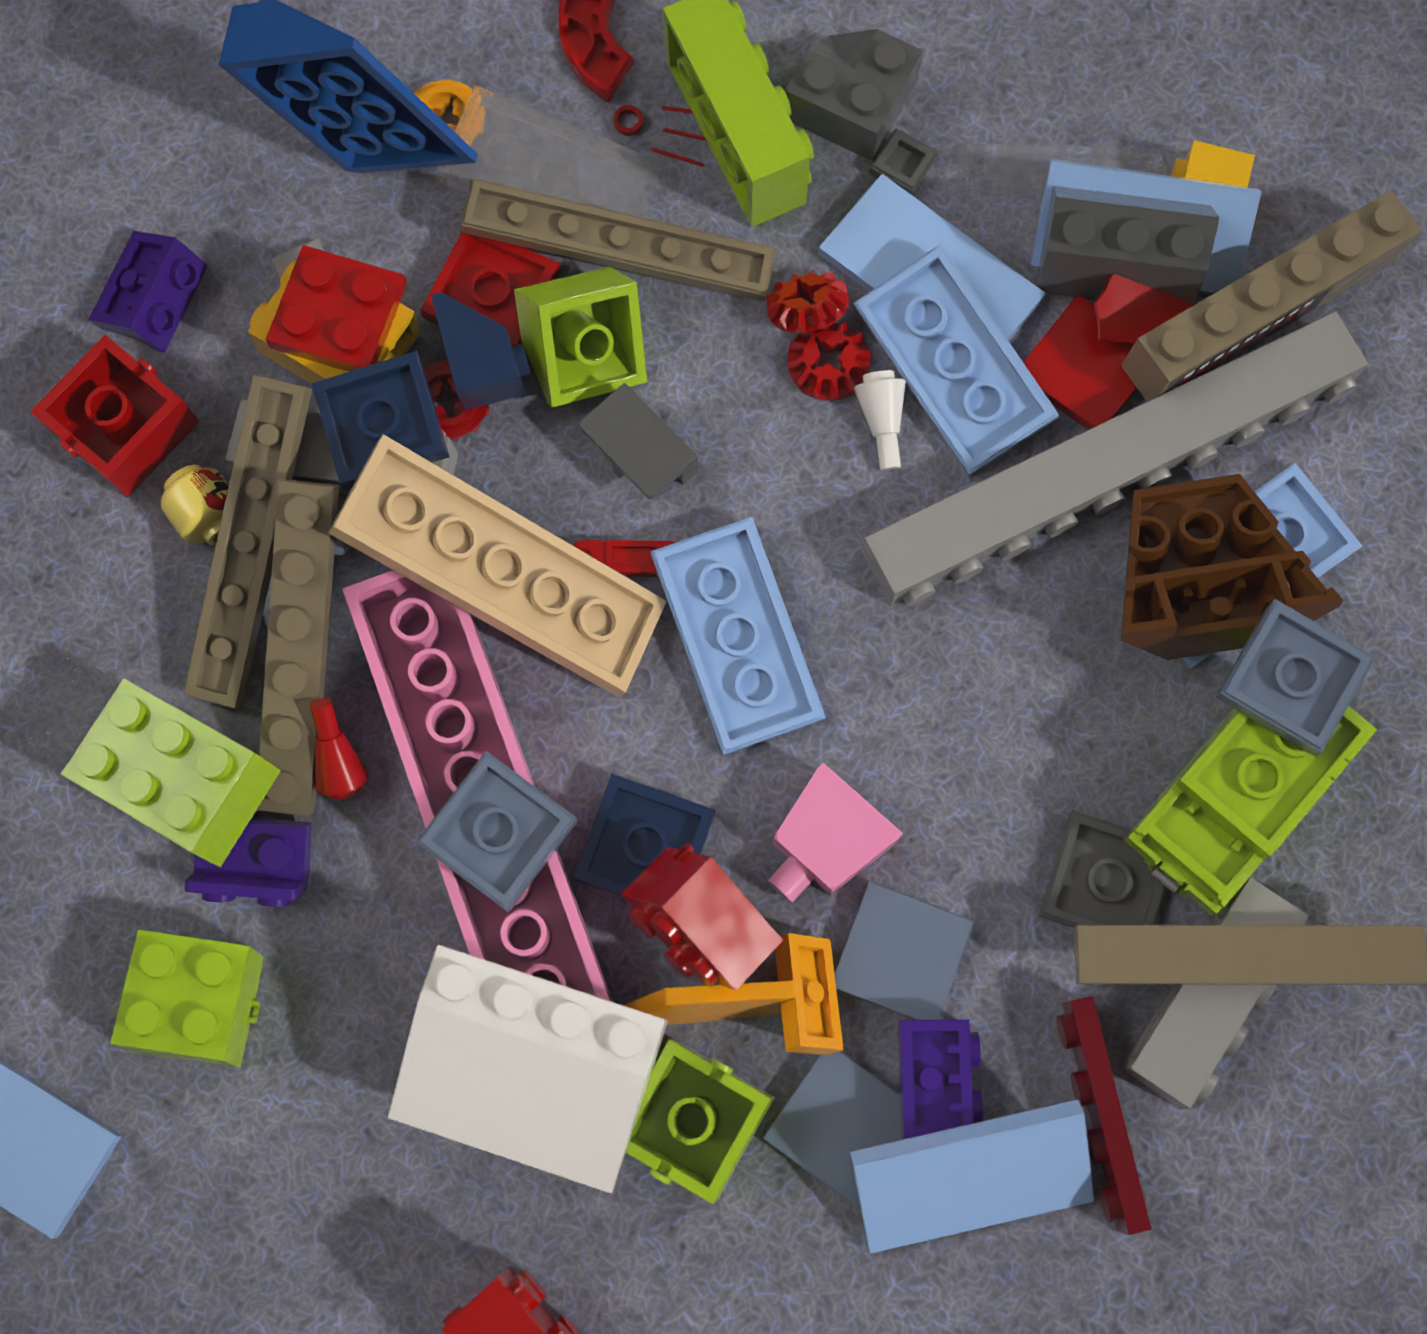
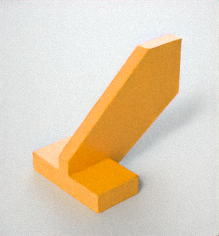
[624,933,843,1055]

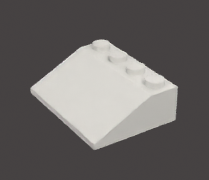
[388,945,668,1194]

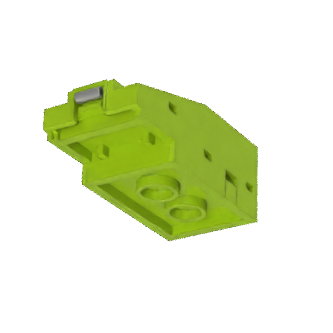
[1123,706,1377,916]

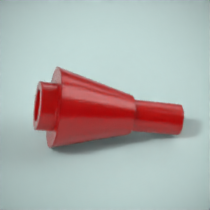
[309,698,369,800]

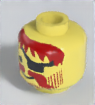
[161,464,229,546]

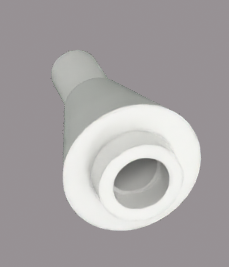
[854,370,906,471]

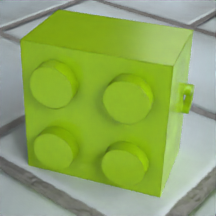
[110,930,264,1069]
[626,1039,774,1204]

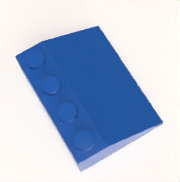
[219,0,478,173]

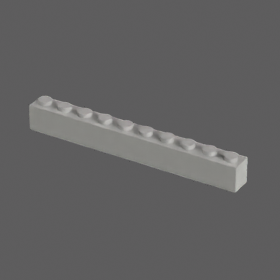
[861,312,1369,607]

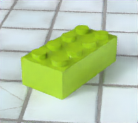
[663,0,814,228]

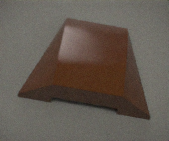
[1121,474,1343,660]

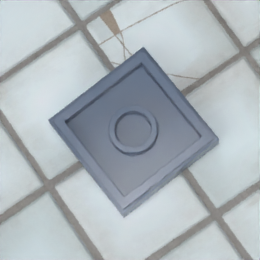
[1215,599,1376,757]
[415,751,578,913]
[834,881,974,1020]
[763,1051,903,1207]

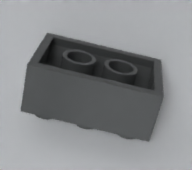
[1036,186,1219,304]

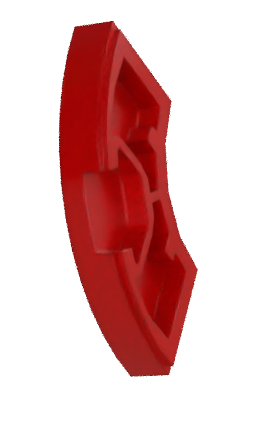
[558,0,634,103]

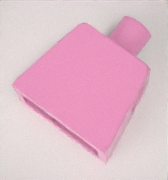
[767,763,903,903]

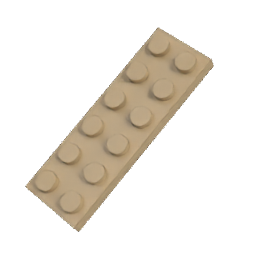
[328,434,667,697]

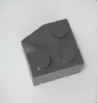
[785,29,923,161]

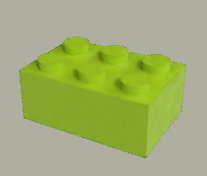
[61,678,281,867]

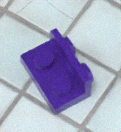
[88,230,207,352]
[185,818,312,907]
[898,1019,983,1139]

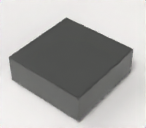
[869,128,939,196]

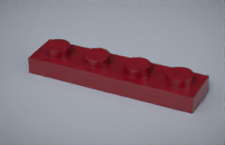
[1056,996,1152,1235]

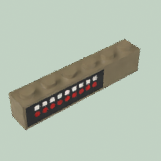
[1121,190,1422,402]

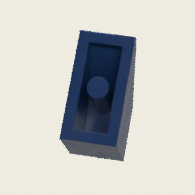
[431,292,531,411]

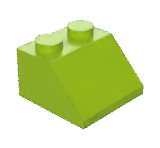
[514,267,647,408]

